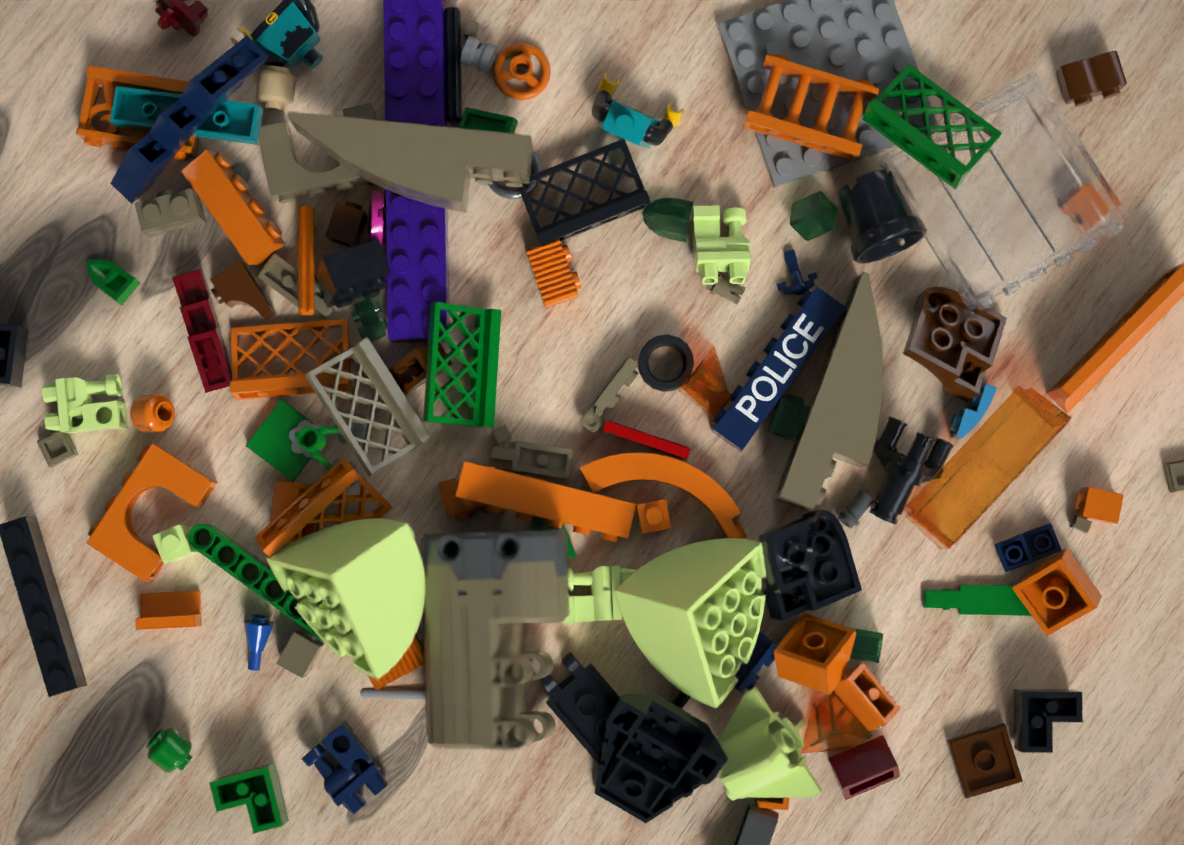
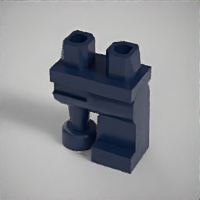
[301,720,388,814]

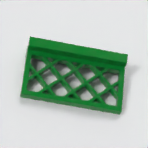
[862,64,1002,190]
[423,302,501,428]

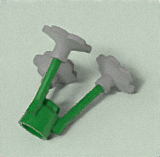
[289,410,367,491]

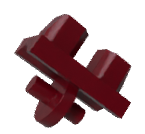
[155,0,208,38]

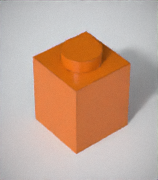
[1073,487,1124,524]
[636,499,671,534]

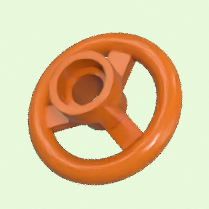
[493,43,551,100]

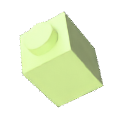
[152,524,198,563]

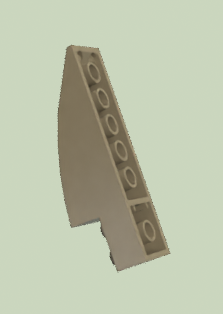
[288,111,533,213]
[774,272,883,510]

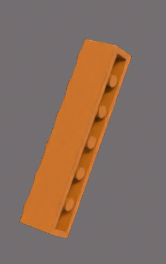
[452,461,636,542]

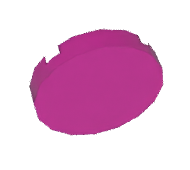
[368,190,384,246]

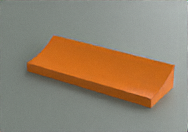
[1046,263,1184,414]

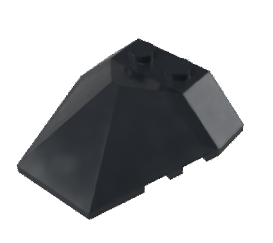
[595,694,728,823]

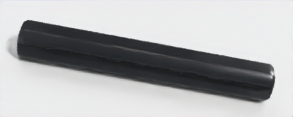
[444,7,462,122]

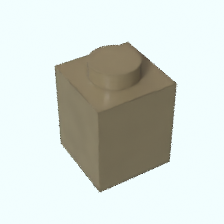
[276,629,324,678]

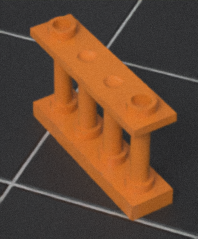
[743,53,879,162]

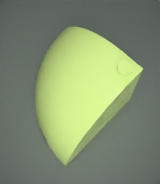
[266,518,425,679]
[614,538,766,708]

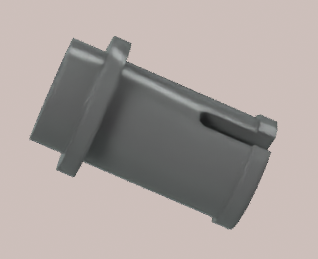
[838,490,874,529]

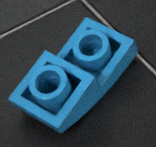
[949,384,997,440]

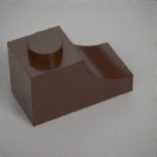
[210,261,276,320]
[389,342,453,396]

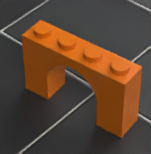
[86,443,217,582]

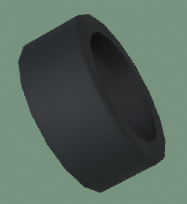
[638,334,694,392]

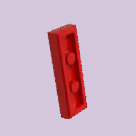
[603,420,691,460]

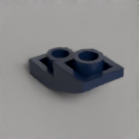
[995,522,1062,572]

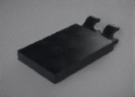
[539,652,621,764]

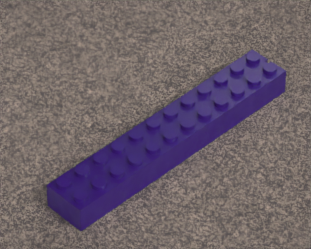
[384,0,450,343]

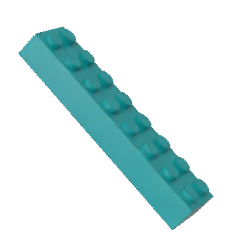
[110,86,263,145]

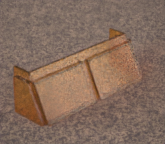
[904,386,1071,549]

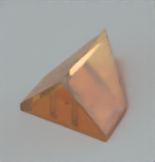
[679,346,731,418]
[801,691,872,754]

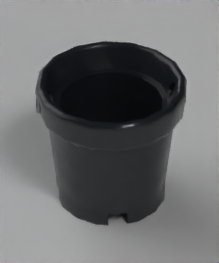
[837,169,927,264]

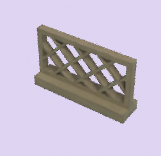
[305,337,431,476]

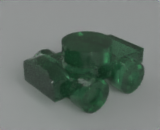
[351,298,388,342]

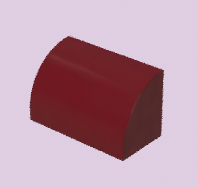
[828,735,900,800]

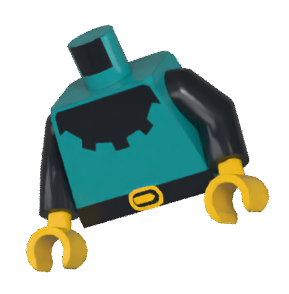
[231,0,323,69]
[592,73,684,148]

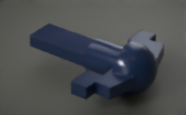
[777,249,818,295]

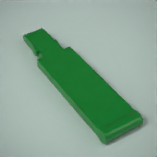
[923,585,1032,616]

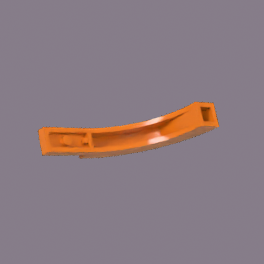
[580,452,747,539]

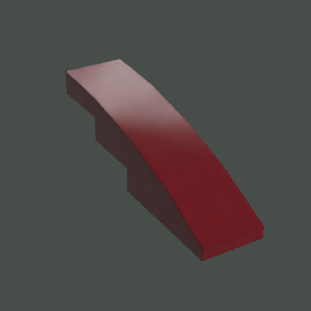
[172,268,232,393]

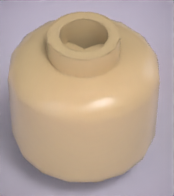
[256,66,296,110]

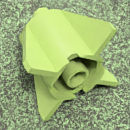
[717,687,823,800]

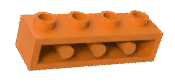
[181,149,286,265]

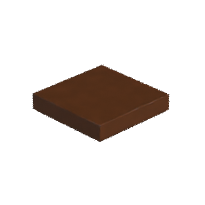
[947,723,1023,799]

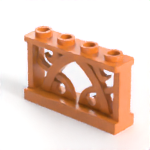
[76,65,199,161]

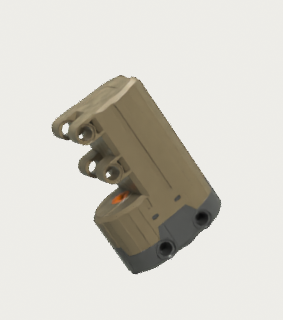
[421,529,570,750]

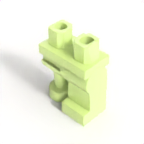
[691,205,751,285]
[42,373,128,434]
[562,565,637,624]

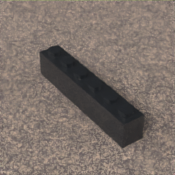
[0,516,87,697]

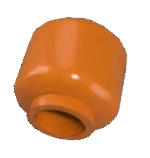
[130,394,175,433]

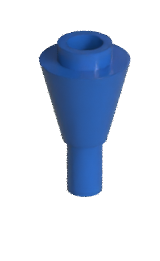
[244,614,274,671]

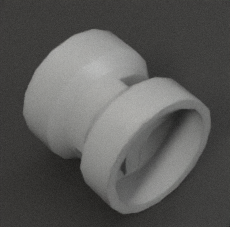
[460,36,498,73]

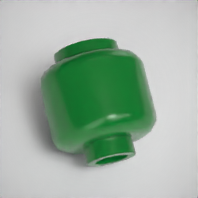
[146,728,192,773]

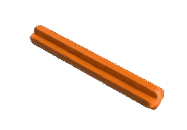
[298,205,314,315]

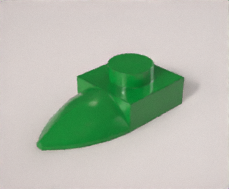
[86,259,140,306]

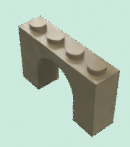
[259,103,377,203]

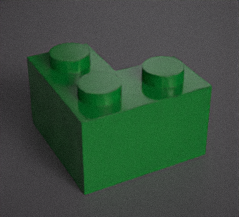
[209,763,289,834]

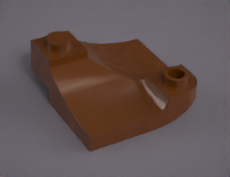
[903,287,1007,402]

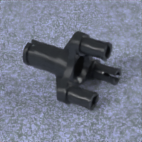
[870,416,954,524]

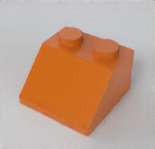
[1012,548,1102,636]
[773,613,856,695]

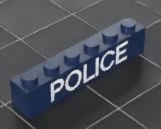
[712,287,846,452]

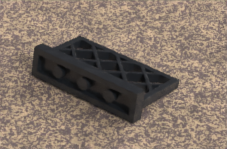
[518,139,651,245]

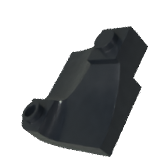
[759,510,862,620]

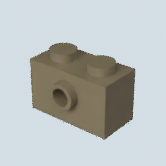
[135,188,206,237]

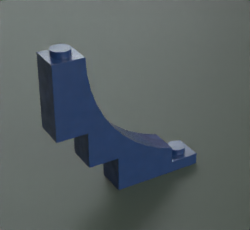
[110,36,269,204]

